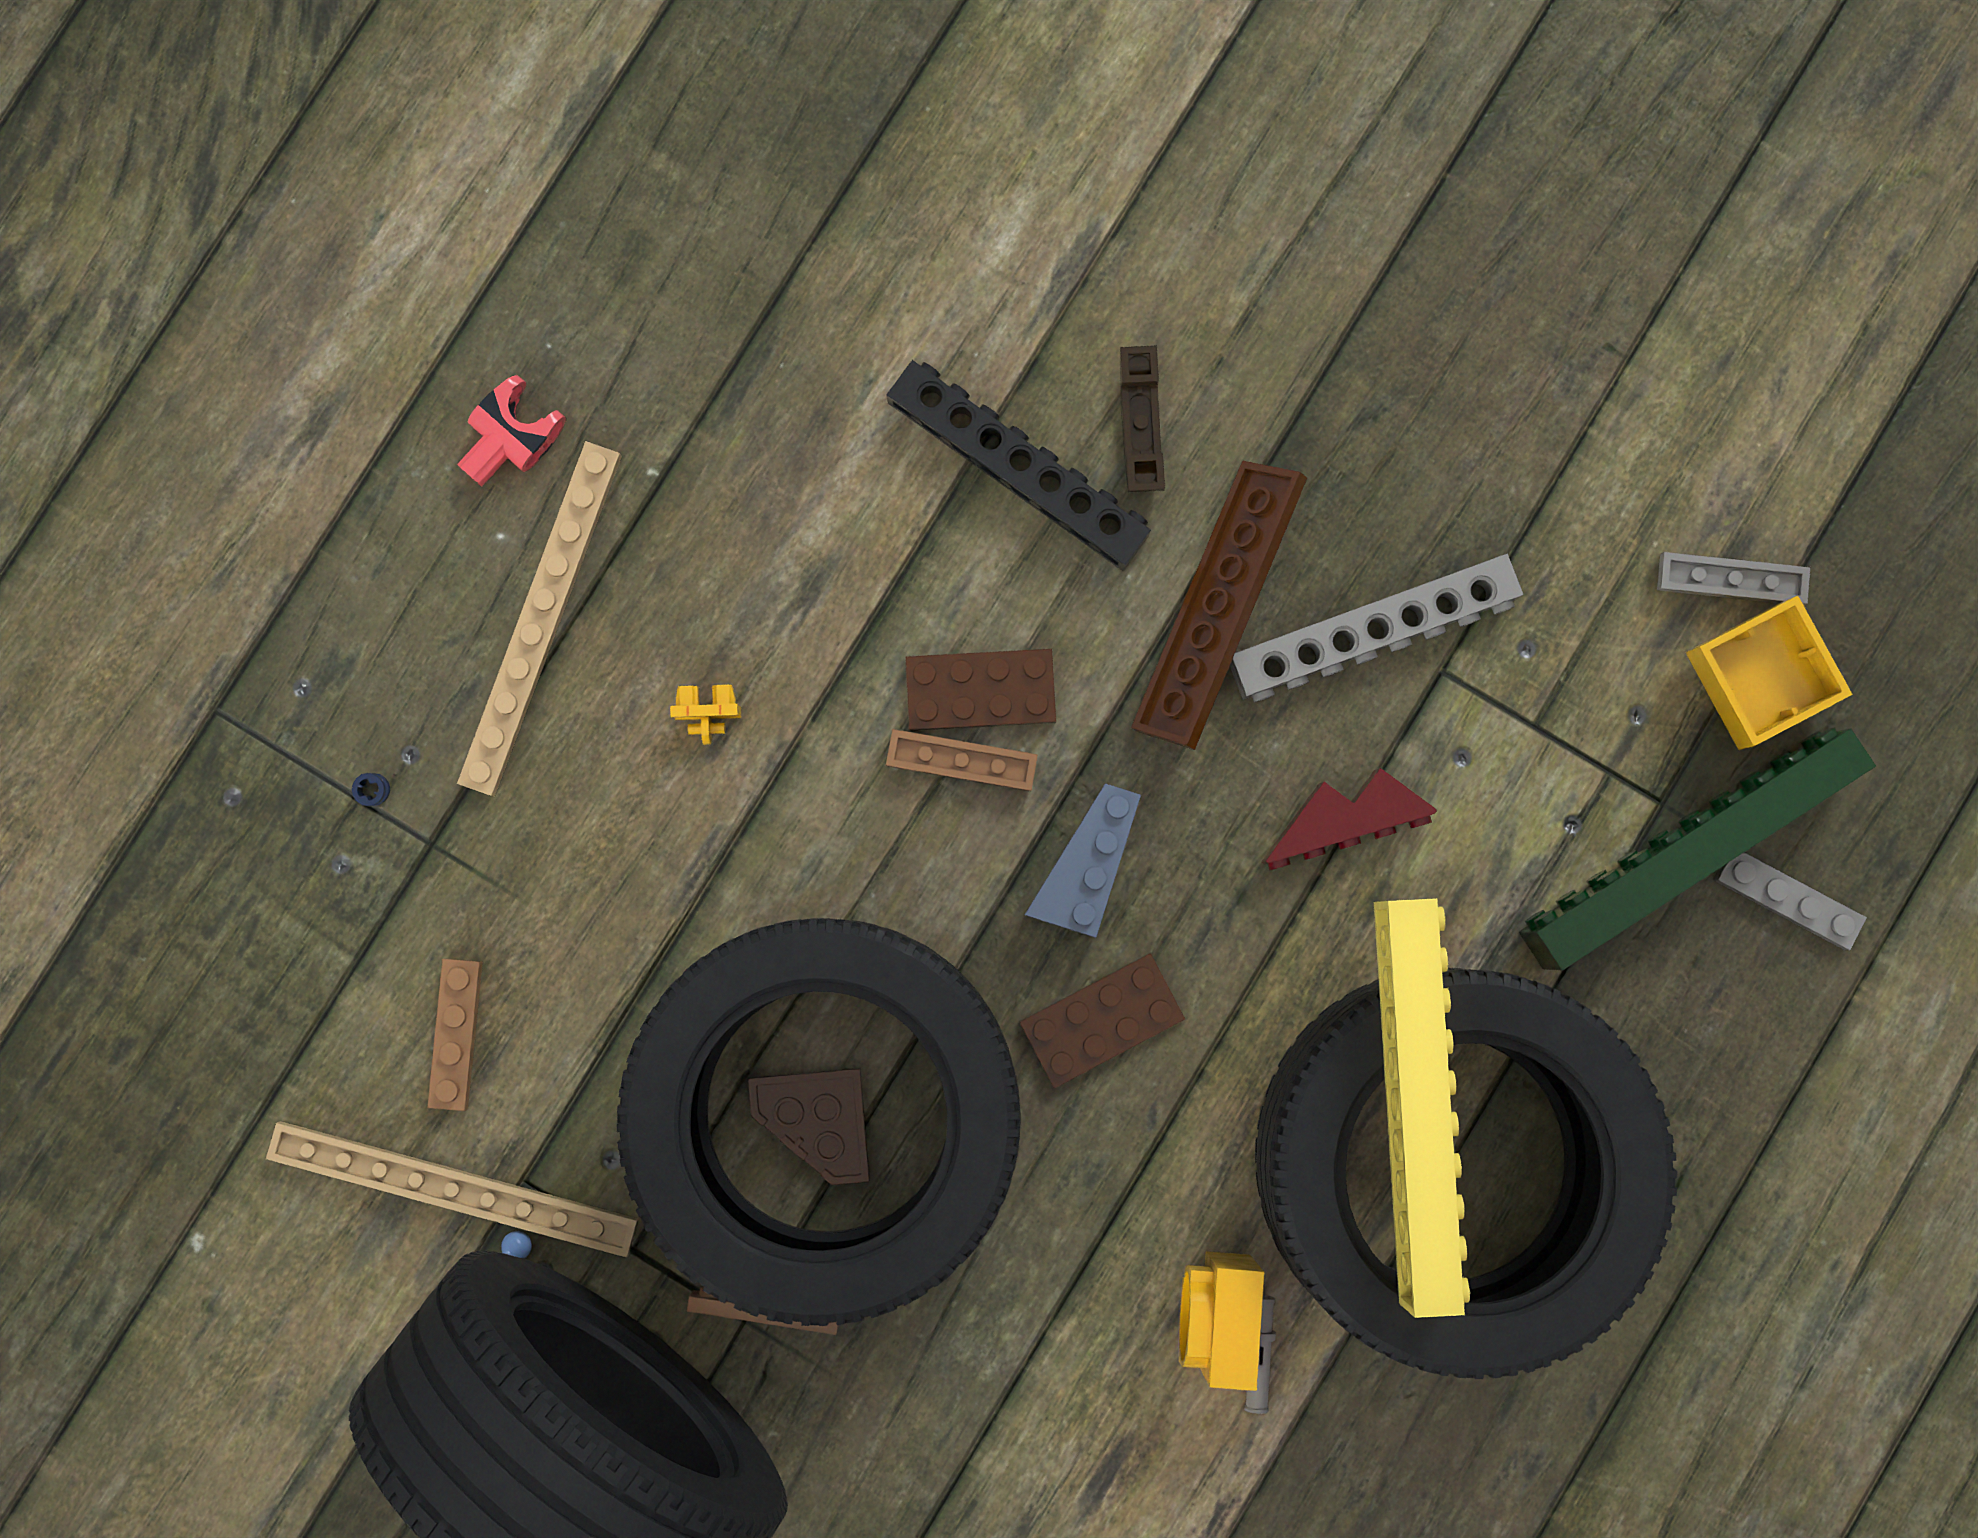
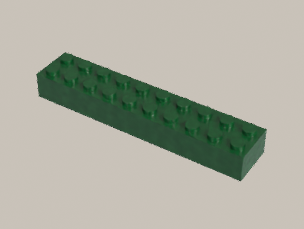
[1519,728,1876,971]

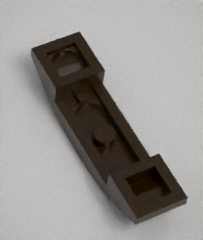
[1120,345,1165,492]

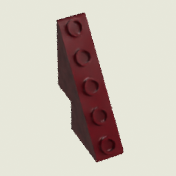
[1261,768,1437,871]

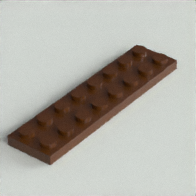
[1131,461,1307,750]

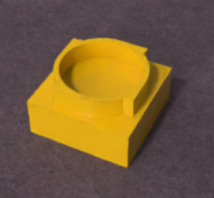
[1685,596,1853,750]
[1179,1251,1264,1391]

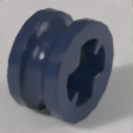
[352,773,390,806]

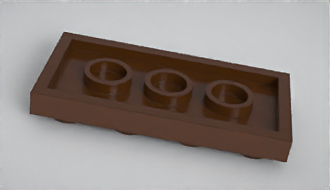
[906,649,1056,731]
[1020,953,1185,1088]

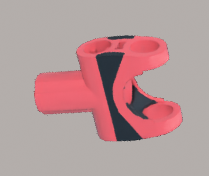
[457,375,566,487]

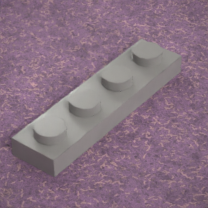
[1657,552,1810,605]
[1714,853,1867,950]

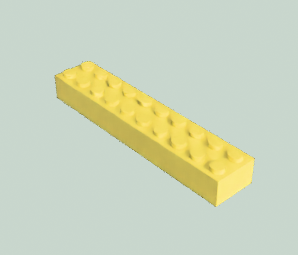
[1374,898,1470,1318]

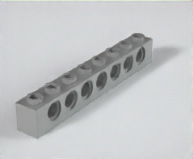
[1230,553,1524,703]

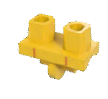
[670,684,741,745]

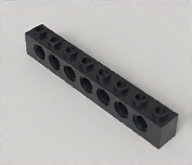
[886,360,1151,571]

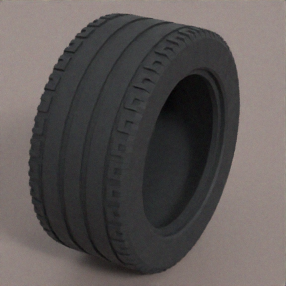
[617,918,1021,1326]
[1255,968,1677,1379]
[349,1251,788,1538]

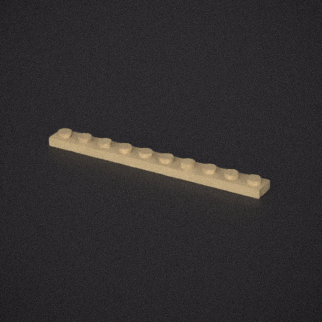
[457,441,622,797]
[266,1121,639,1258]

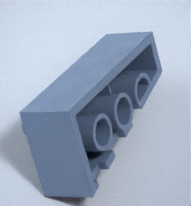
[1024,784,1141,938]

